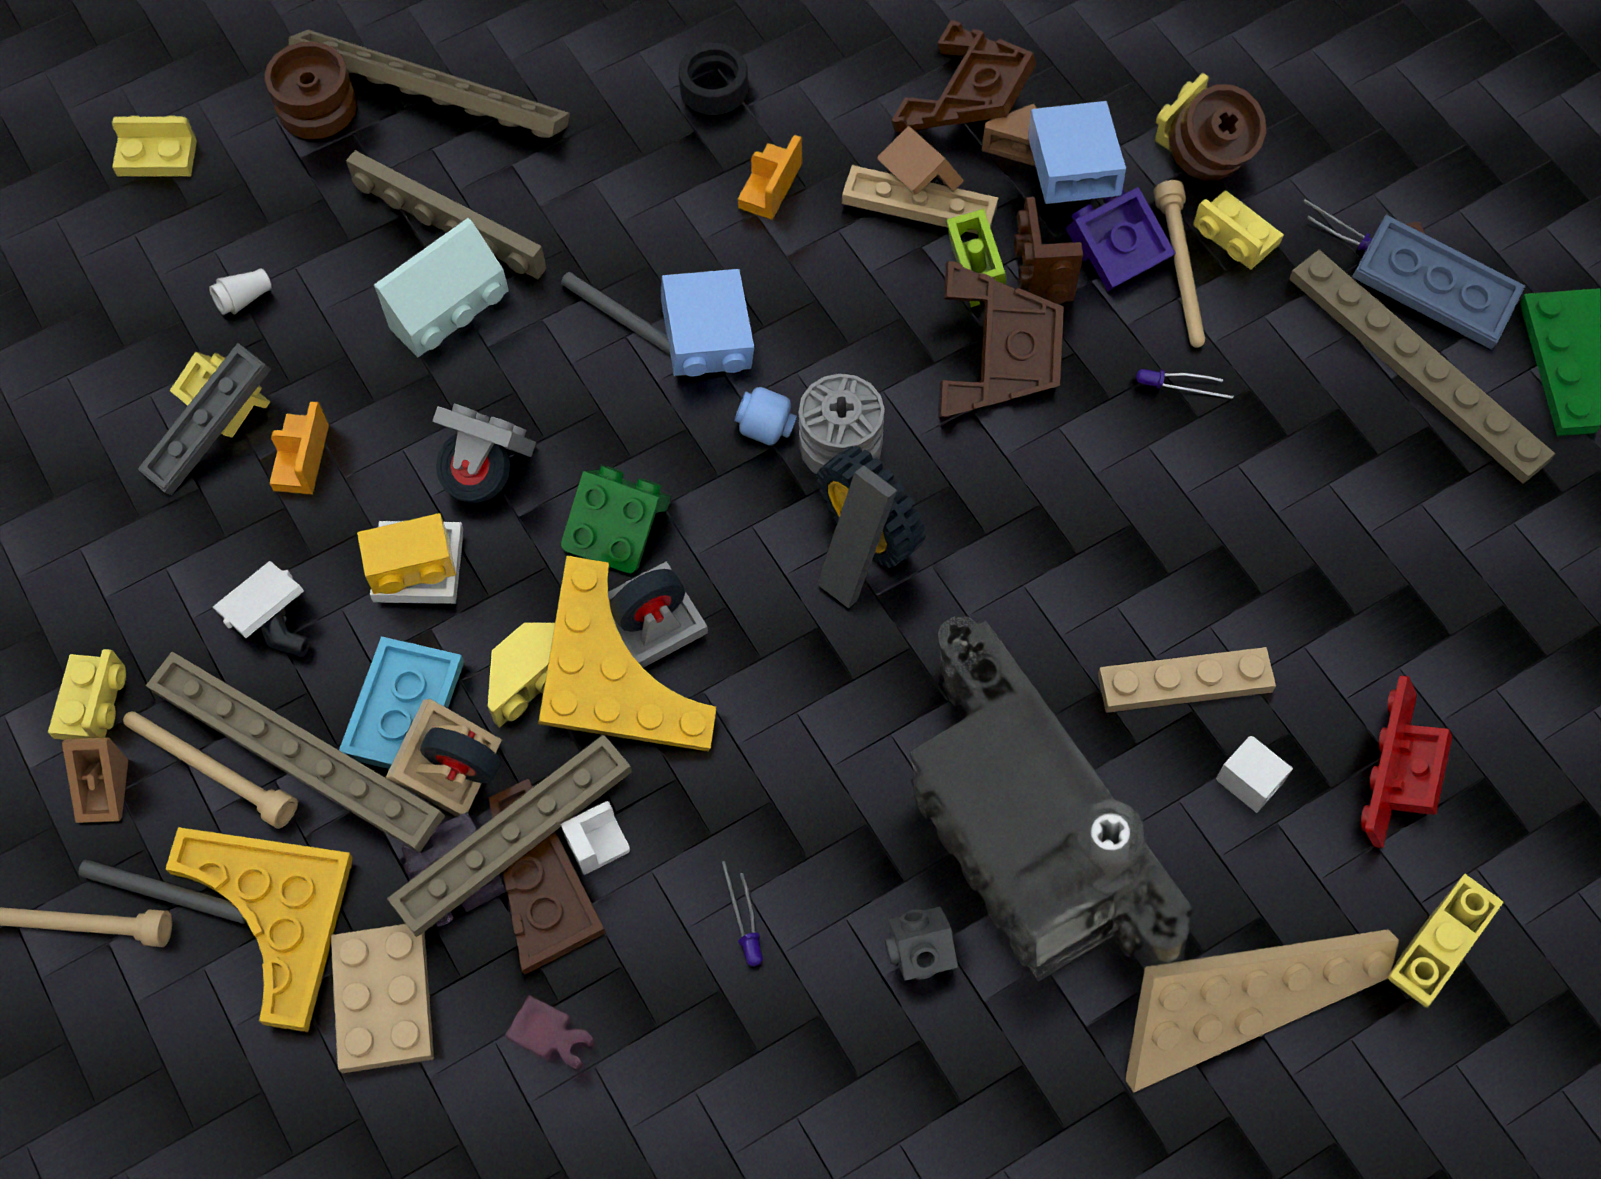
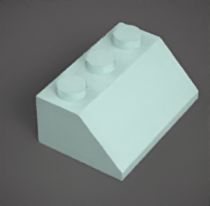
[374,218,509,357]

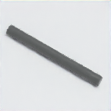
[561,272,670,355]
[79,859,247,924]

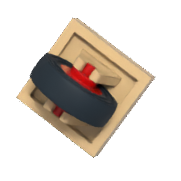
[385,699,502,818]

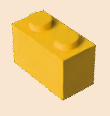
[357,513,456,594]

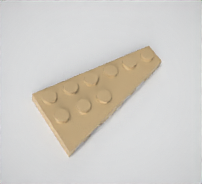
[1125,929,1399,1092]

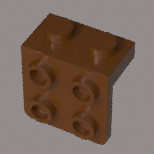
[1014,197,1083,304]

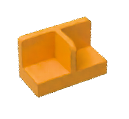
[738,135,802,220]
[269,401,329,494]

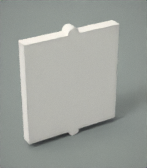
[213,561,304,638]

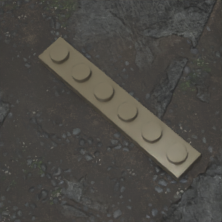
[346,150,547,279]
[387,734,632,938]

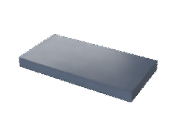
[1352,215,1525,350]

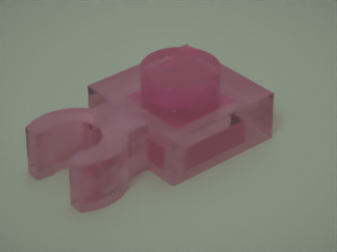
[505,995,594,1068]

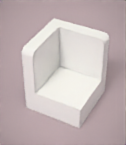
[1216,736,1293,813]
[560,801,630,875]

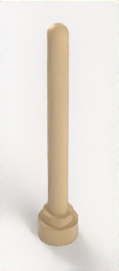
[1153,180,1205,348]
[123,711,298,829]
[0,907,172,947]

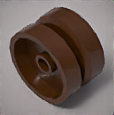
[264,42,357,139]
[1169,84,1266,181]

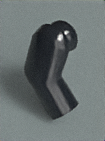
[260,608,310,657]

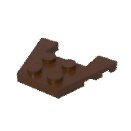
[891,20,1037,132]
[938,261,1064,418]

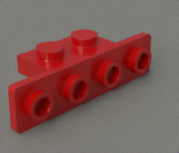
[1361,675,1452,848]

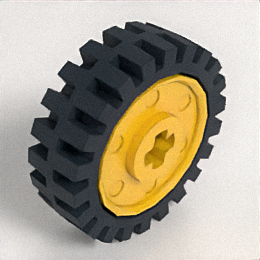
[816,446,926,568]

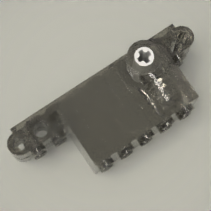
[910,616,1193,982]

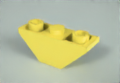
[488,623,555,728]
[1387,874,1504,1008]

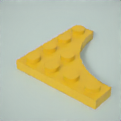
[538,556,716,751]
[166,827,353,1032]

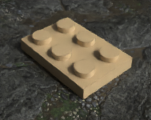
[331,924,434,1073]

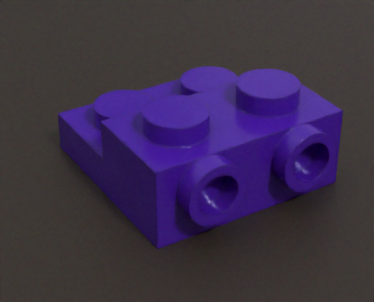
[1066,187,1176,291]

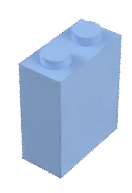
[1028,101,1126,204]
[661,269,754,377]

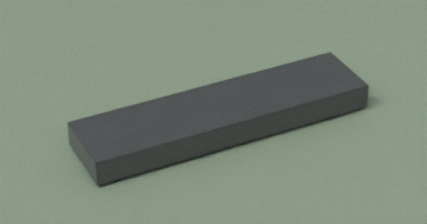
[138,343,272,495]
[817,465,897,608]

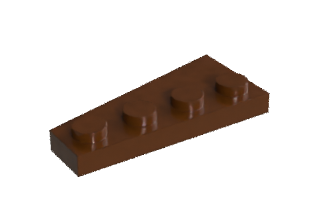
[489,778,606,975]

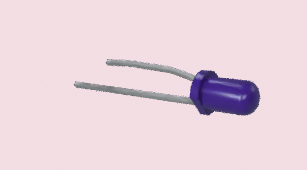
[1303,199,1372,251]
[1136,369,1233,399]
[722,861,763,966]

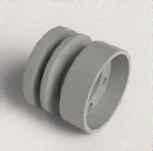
[798,373,885,474]

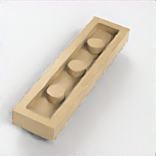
[842,165,998,234]
[1098,647,1276,713]

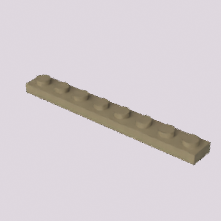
[289,30,570,137]
[1289,250,1555,484]
[146,652,445,853]

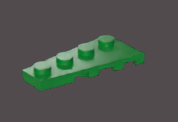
[1519,288,1601,436]

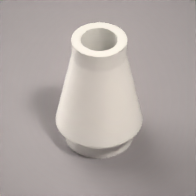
[209,268,272,315]

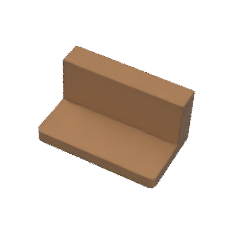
[878,126,964,195]

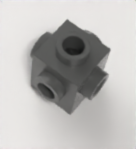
[884,906,958,980]

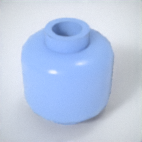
[734,387,797,445]

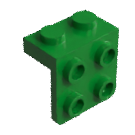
[561,465,672,573]

